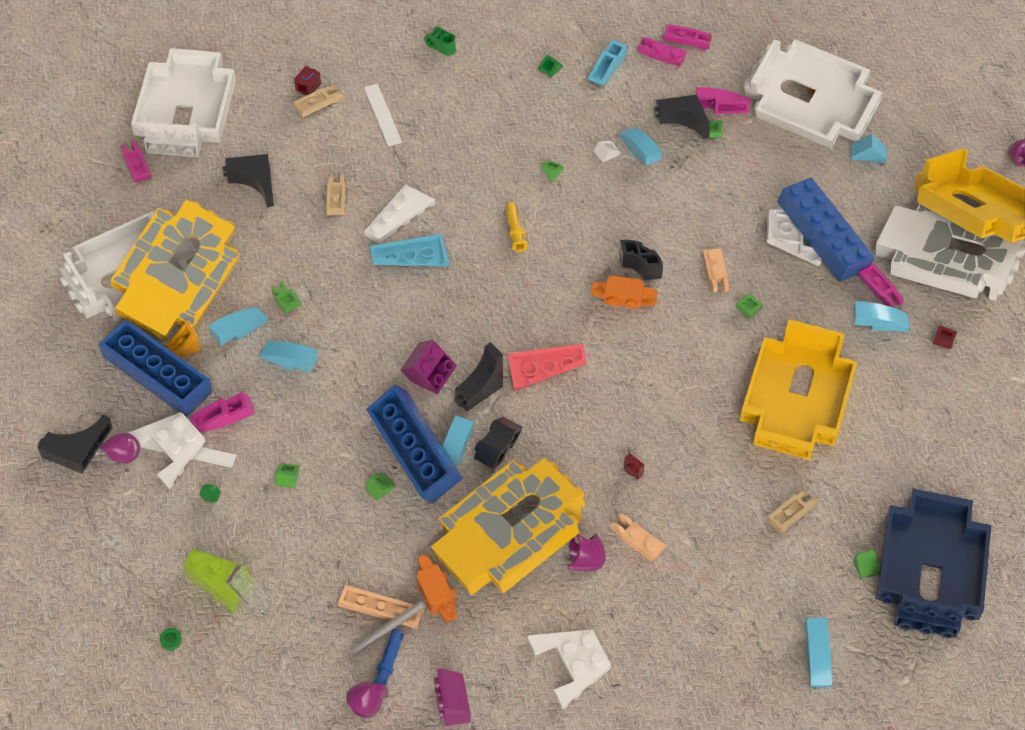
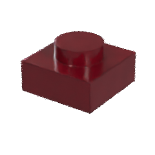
[933,325,957,350]
[623,453,645,479]

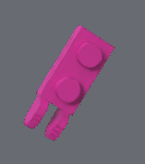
[663,24,712,50]
[637,37,687,67]
[121,141,152,183]
[858,264,904,308]

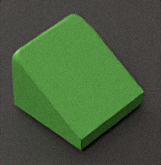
[275,463,300,488]
[365,473,396,500]
[853,550,880,579]

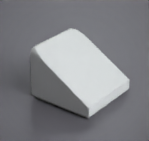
[594,141,621,162]

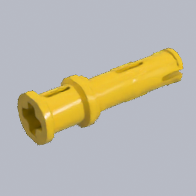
[505,202,528,252]

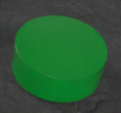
[199,484,221,502]
[160,628,182,651]

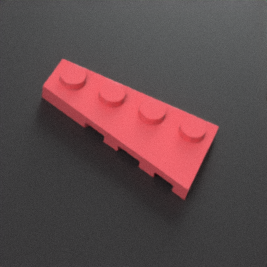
[508,344,586,391]

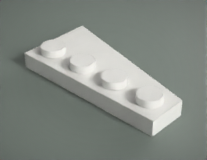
[364,184,435,244]

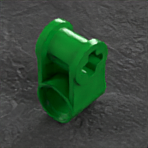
[424,26,456,56]

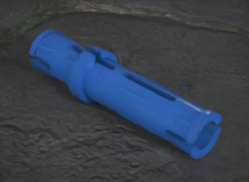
[373,629,404,686]

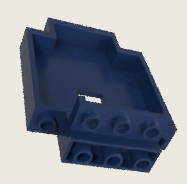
[876,489,992,638]

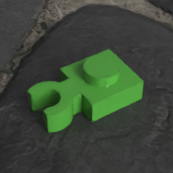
[271,281,301,314]

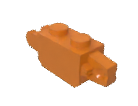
[591,275,658,309]
[416,555,457,623]

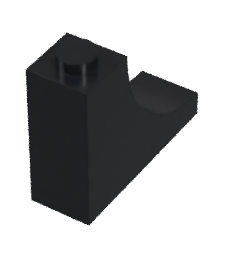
[653,94,710,139]
[222,154,274,207]
[454,342,503,412]
[38,415,113,474]

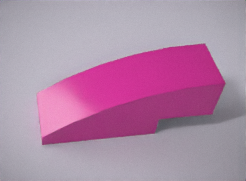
[695,87,750,114]
[190,392,255,432]

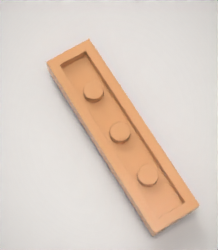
[338,585,424,629]

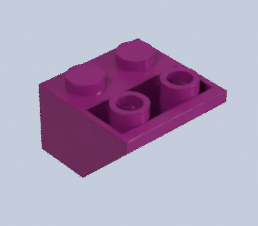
[400,339,457,394]
[434,668,471,726]

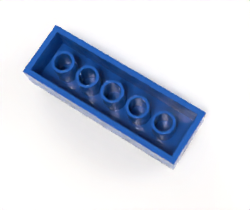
[777,177,875,283]
[99,320,213,417]
[366,385,463,503]

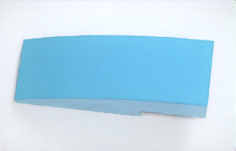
[588,39,628,86]
[619,127,662,166]
[853,301,910,331]
[208,307,268,346]
[259,341,318,373]
[443,415,474,469]
[804,618,832,687]

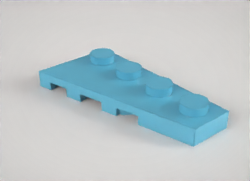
[370,234,449,267]

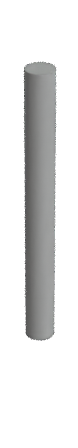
[351,600,425,655]

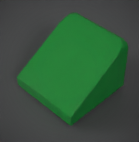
[537,55,563,77]

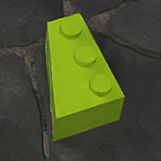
[183,548,251,614]

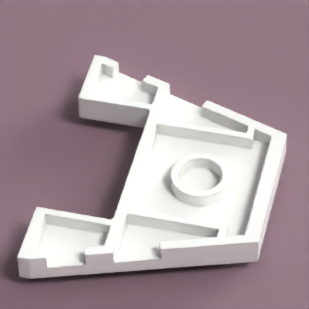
[766,209,821,266]
[129,412,206,489]
[527,629,611,709]

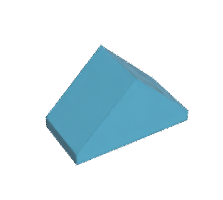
[851,134,887,163]

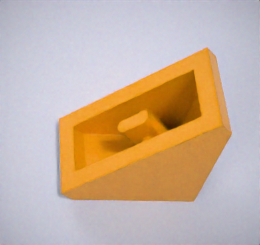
[166,321,201,359]

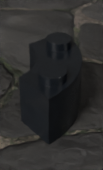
[619,239,663,280]
[474,416,523,469]

